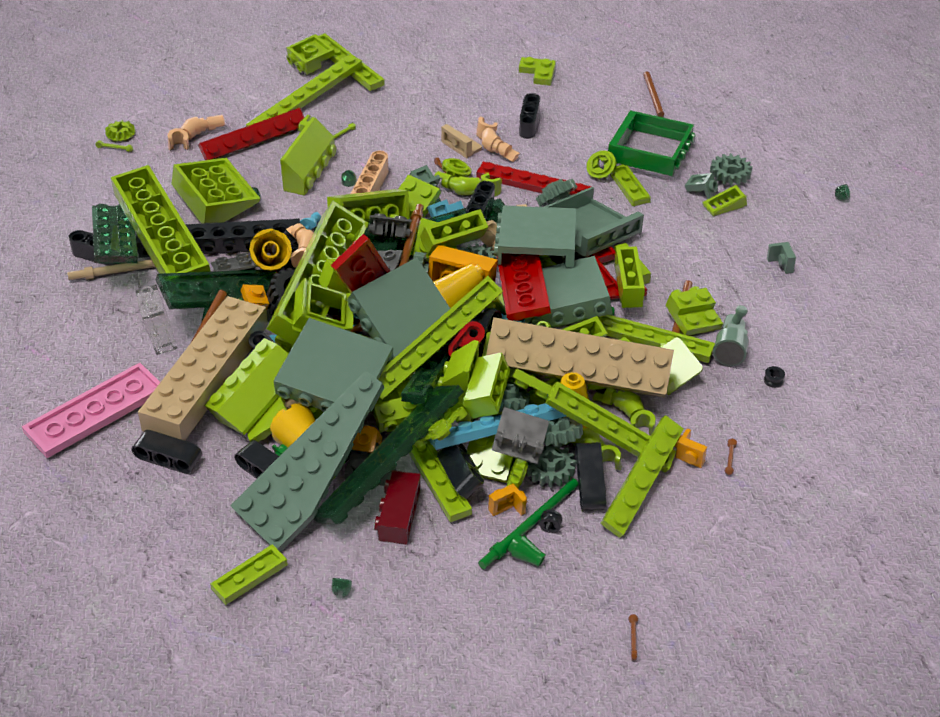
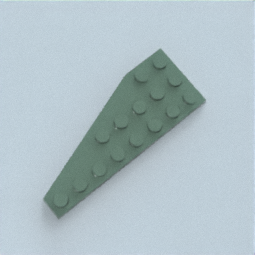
[230,370,385,552]

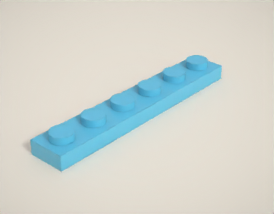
[429,403,566,450]

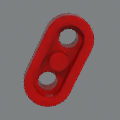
[448,321,485,357]

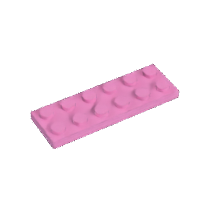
[22,363,160,458]

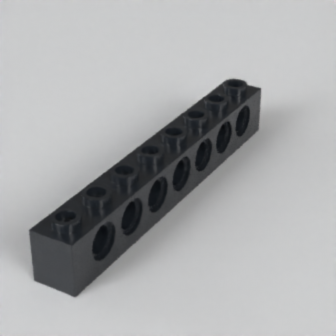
[136,218,300,258]

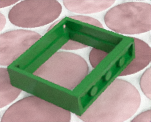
[608,110,696,176]

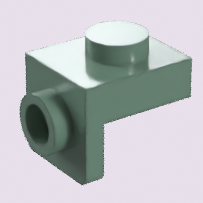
[409,165,441,187]

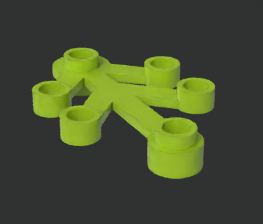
[411,402,468,449]

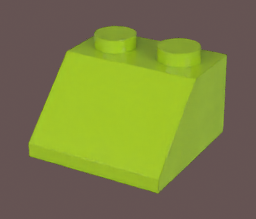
[438,340,479,404]

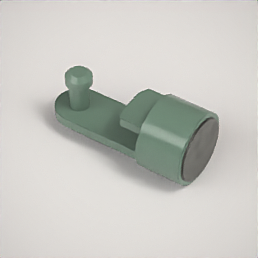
[713,305,749,366]

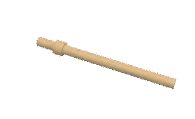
[67,259,156,280]

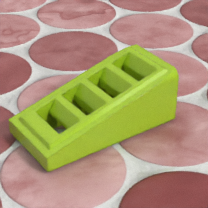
[702,185,747,216]

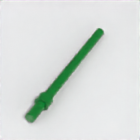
[478,478,578,569]

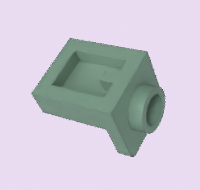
[685,173,718,199]
[767,242,796,274]

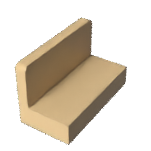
[441,124,482,158]

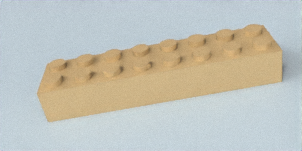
[138,296,268,441]
[486,317,674,398]

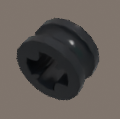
[764,366,785,388]
[539,509,563,533]

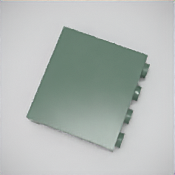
[544,187,644,257]
[494,205,576,268]
[524,256,612,328]
[347,258,460,359]
[274,318,393,412]

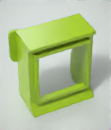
[292,278,353,333]

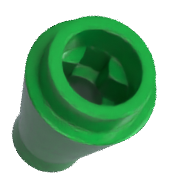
[507,534,546,567]

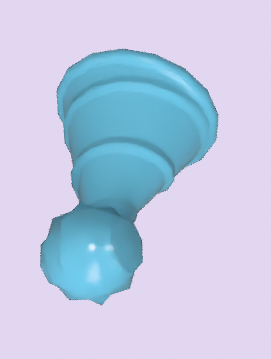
[300,212,321,230]

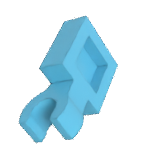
[427,199,464,222]

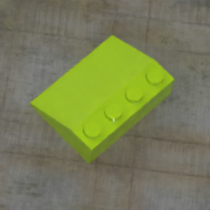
[171,158,260,223]

